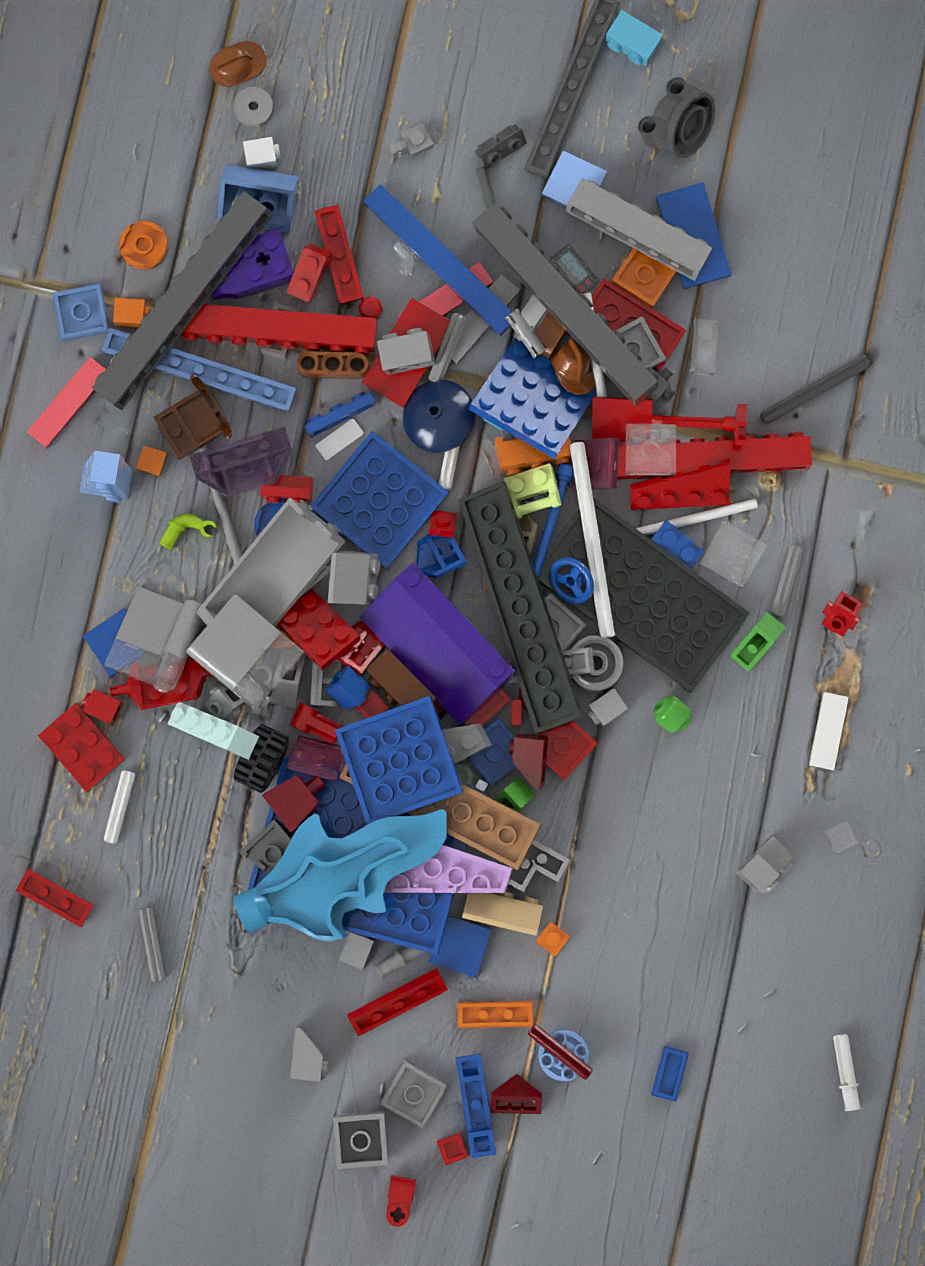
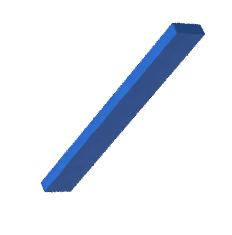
[363,184,512,336]

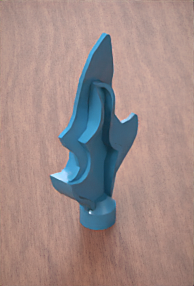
[233,809,447,942]

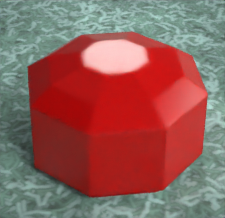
[358,296,383,320]

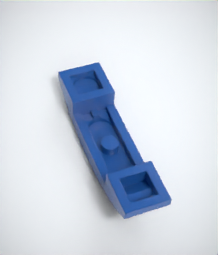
[455,1053,497,1159]

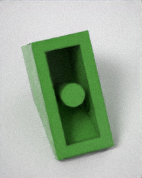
[730,612,786,672]
[494,777,536,812]

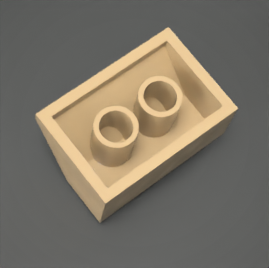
[462,892,543,936]

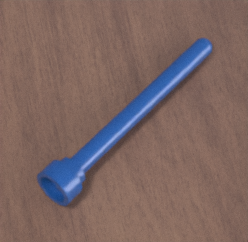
[533,464,575,578]

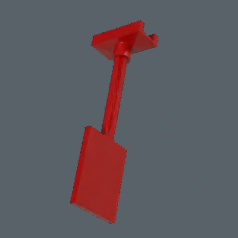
[592,396,747,445]

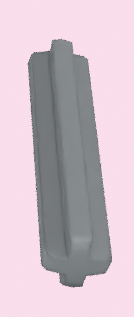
[428,313,467,382]
[771,545,803,617]
[139,907,165,982]

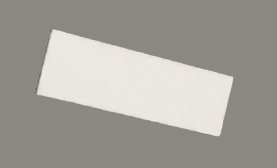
[808,692,849,771]

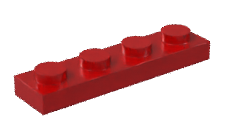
[314,204,364,306]
[347,968,448,1036]

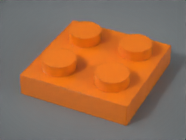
[611,248,677,309]

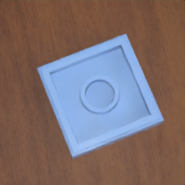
[542,151,607,207]

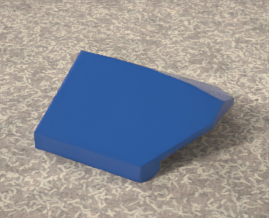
[416,535,467,578]

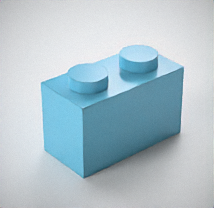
[605,10,663,66]

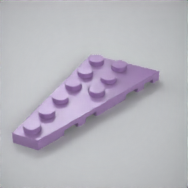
[384,845,513,893]

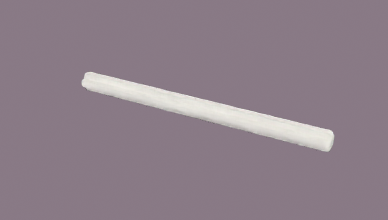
[570,442,615,638]

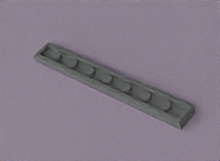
[524,0,620,180]

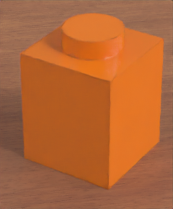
[113,298,151,329]

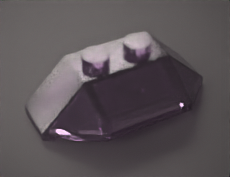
[189,426,292,497]

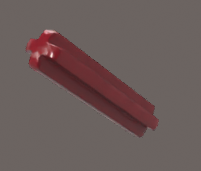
[528,1024,593,1080]

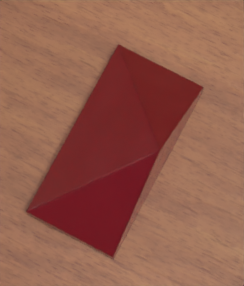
[491,1074,542,1114]

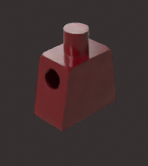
[262,774,326,834]

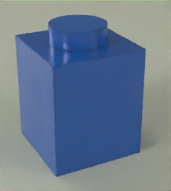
[325,666,370,710]

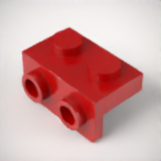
[260,474,313,504]

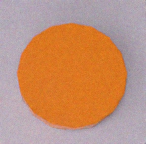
[119,220,169,270]

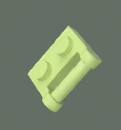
[504,463,561,519]

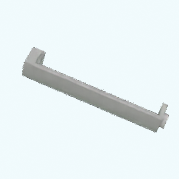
[196,498,345,627]

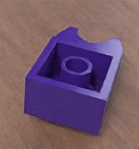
[211,228,294,300]

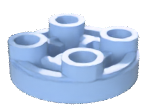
[538,1030,589,1081]

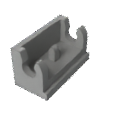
[310,660,342,708]

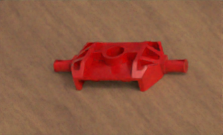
[110,656,213,711]

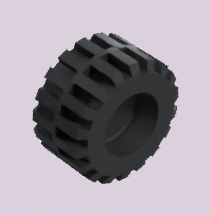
[234,724,289,793]

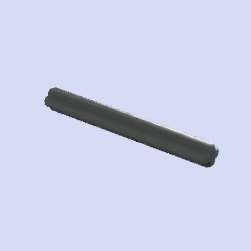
[760,355,871,424]

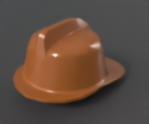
[209,41,266,87]
[550,339,595,395]

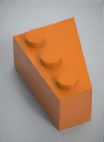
[494,436,572,477]

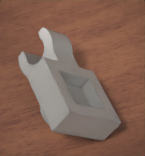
[389,123,434,159]

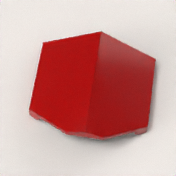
[337,621,385,675]

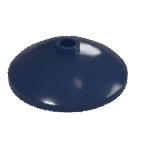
[403,380,476,453]

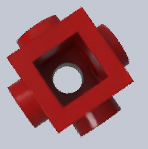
[822,591,863,637]

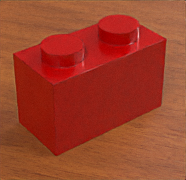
[286,243,333,302]

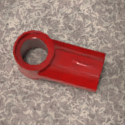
[289,702,343,745]

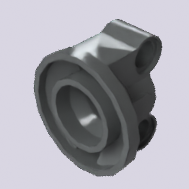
[638,77,716,158]

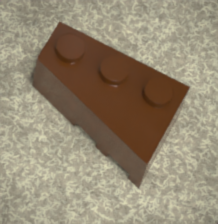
[366,649,447,721]

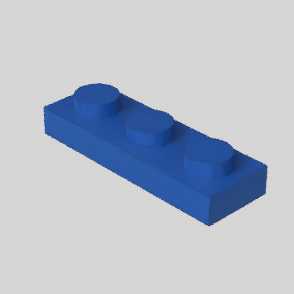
[305,392,376,439]

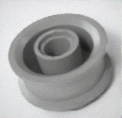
[570,635,623,692]

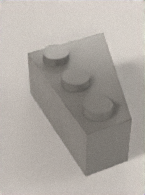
[443,723,492,765]

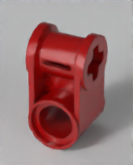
[386,1175,416,1227]

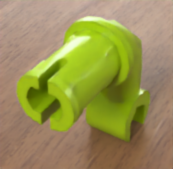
[159,513,217,550]

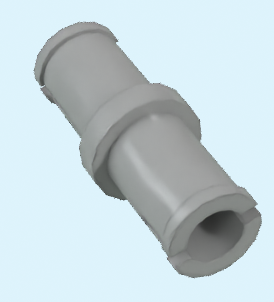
[505,308,546,358]
[374,947,425,979]

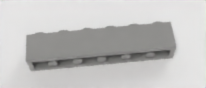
[565,178,712,281]

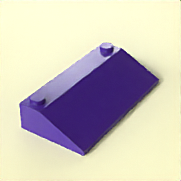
[360,563,516,726]

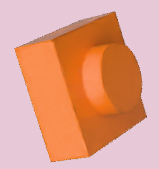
[535,922,570,957]

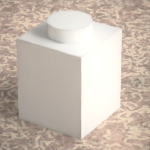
[243,137,281,170]

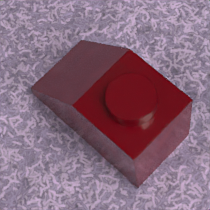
[509,733,549,790]

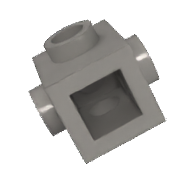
[204,684,249,721]

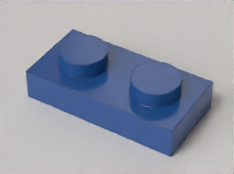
[650,520,704,569]

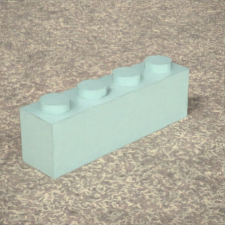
[168,703,259,760]

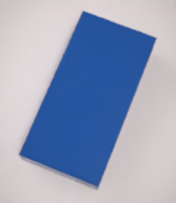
[651,1046,689,1102]

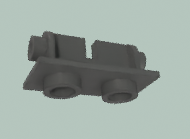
[475,124,527,170]

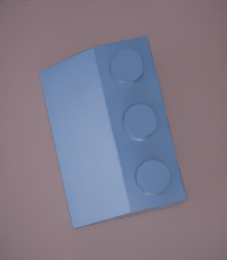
[217,164,299,233]

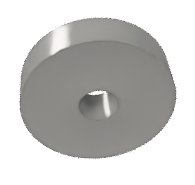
[234,87,274,127]

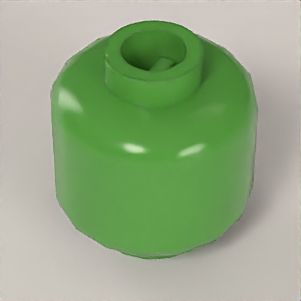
[653,696,691,733]

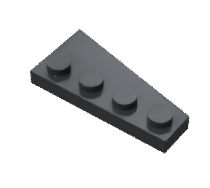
[238,819,292,873]

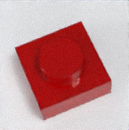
[429,510,457,538]

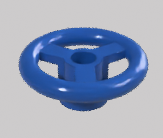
[549,557,594,604]

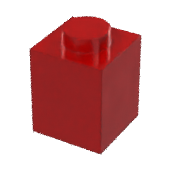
[82,689,124,726]

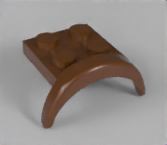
[153,374,233,460]

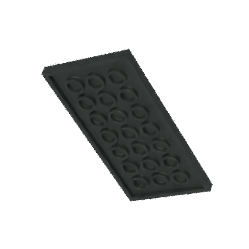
[538,497,750,693]

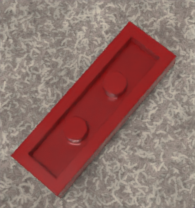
[16,869,95,928]

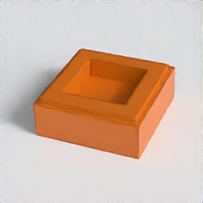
[136,445,168,477]

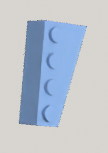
[79,451,133,503]

